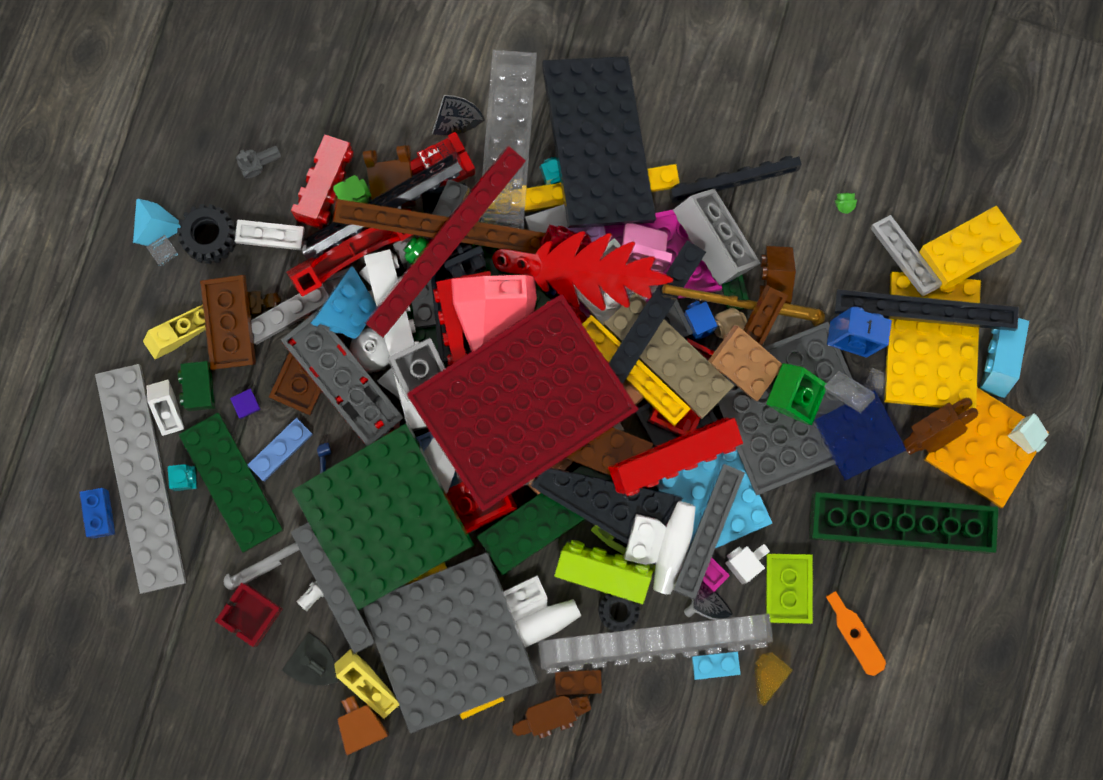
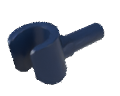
[317,443,332,474]

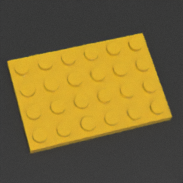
[884,272,981,410]

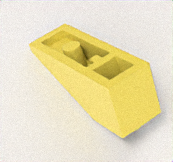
[334,649,399,719]

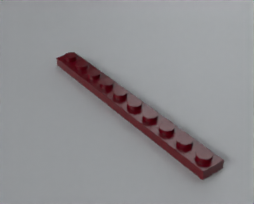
[365,146,526,338]

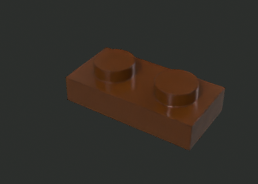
[555,670,602,695]

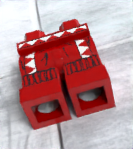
[410,132,475,187]

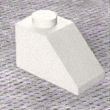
[147,380,184,436]

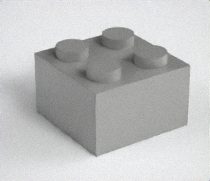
[388,338,445,402]

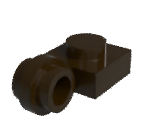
[248,291,281,315]

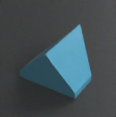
[133,199,181,247]

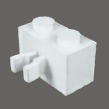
[725,544,770,584]

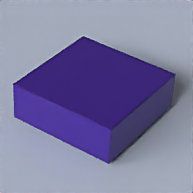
[230,389,261,419]

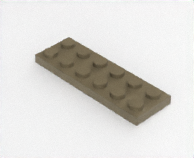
[604,293,734,419]

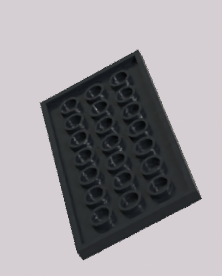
[542,56,656,228]

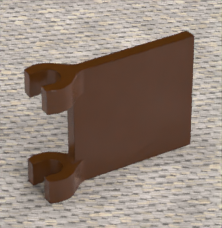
[363,145,416,207]

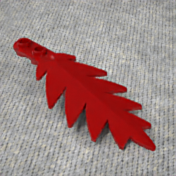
[493,231,673,311]

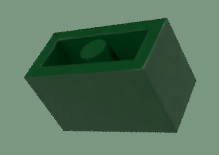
[178,361,215,411]

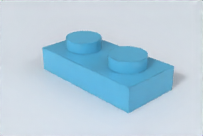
[692,652,741,680]

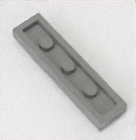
[871,215,942,297]
[251,283,330,345]

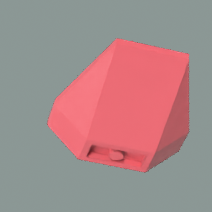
[451,275,537,352]

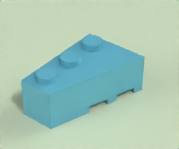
[979,318,1029,398]

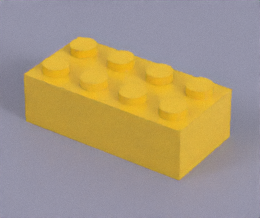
[919,205,1022,292]

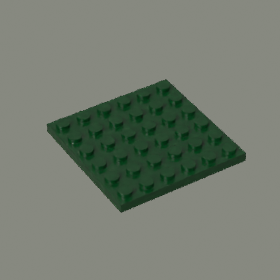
[292,424,474,611]

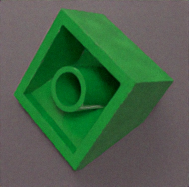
[766,363,828,426]

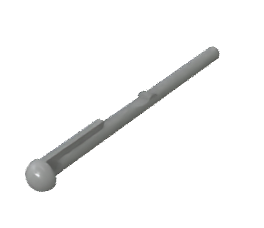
[224,542,300,590]

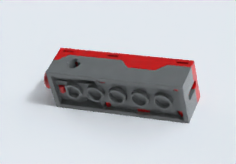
[281,311,403,446]

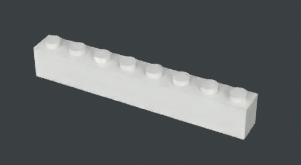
[364,249,427,432]

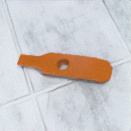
[826,591,886,676]

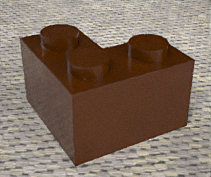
[759,246,796,304]

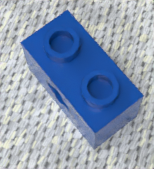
[684,301,718,342]
[80,488,115,539]

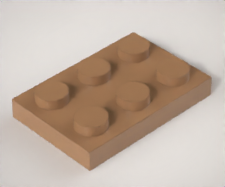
[708,325,782,402]

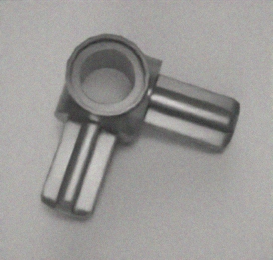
[236,146,281,179]

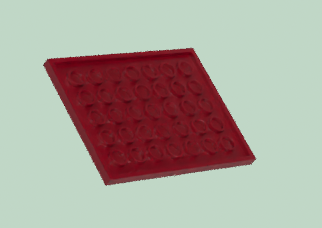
[406,294,639,512]

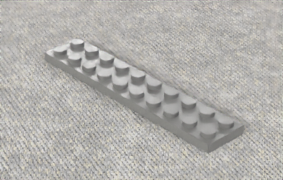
[95,364,186,594]

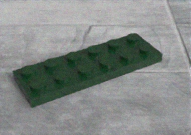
[179,413,284,553]

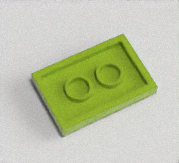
[766,554,813,624]

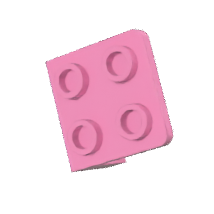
[622,223,672,273]

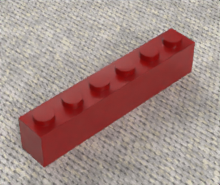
[608,417,743,496]

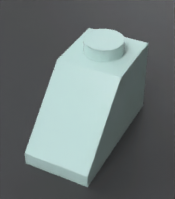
[1008,414,1049,454]

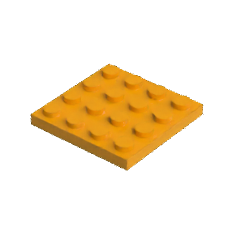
[924,387,1049,508]

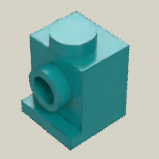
[539,157,561,185]
[168,464,197,491]

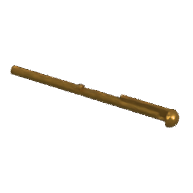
[662,284,825,326]

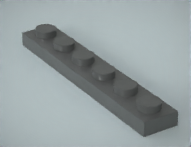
[673,464,745,600]
[291,522,375,654]

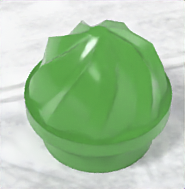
[835,193,857,214]

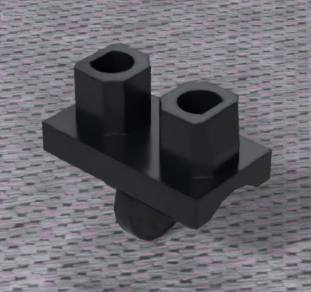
[444,244,487,278]

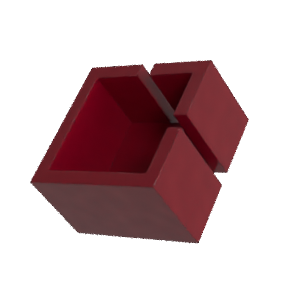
[215,582,283,647]

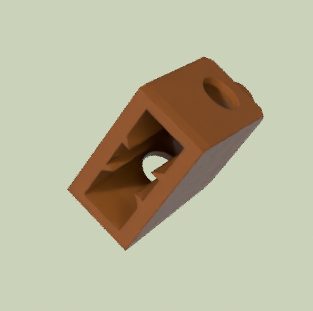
[337,696,389,755]

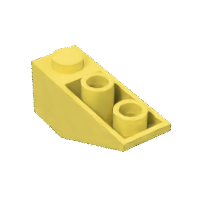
[143,304,206,359]

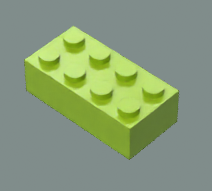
[554,540,654,604]

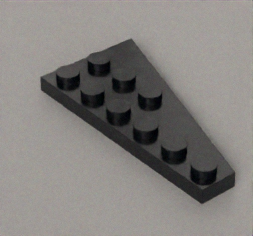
[531,468,683,544]

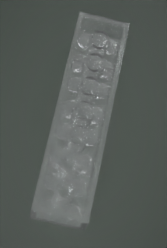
[479,50,537,229]

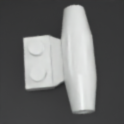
[624,501,696,594]
[504,576,581,648]

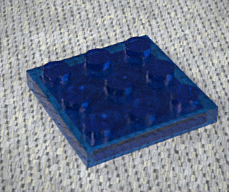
[814,390,906,481]

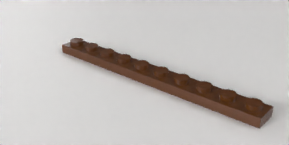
[333,199,545,254]

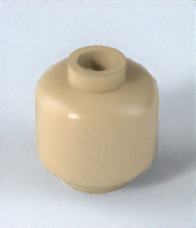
[714,308,747,339]

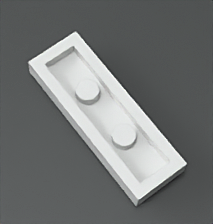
[235,220,305,250]

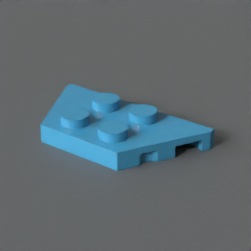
[311,266,377,339]

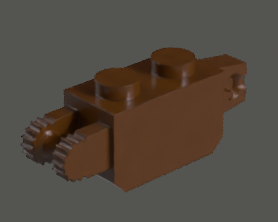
[902,397,979,455]
[512,695,591,739]

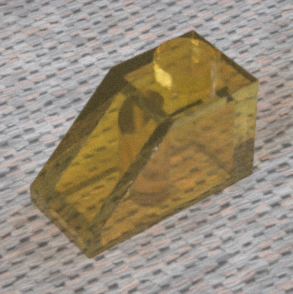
[754,652,793,706]

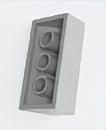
[673,188,760,286]

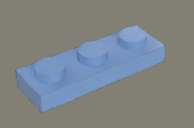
[248,418,313,482]

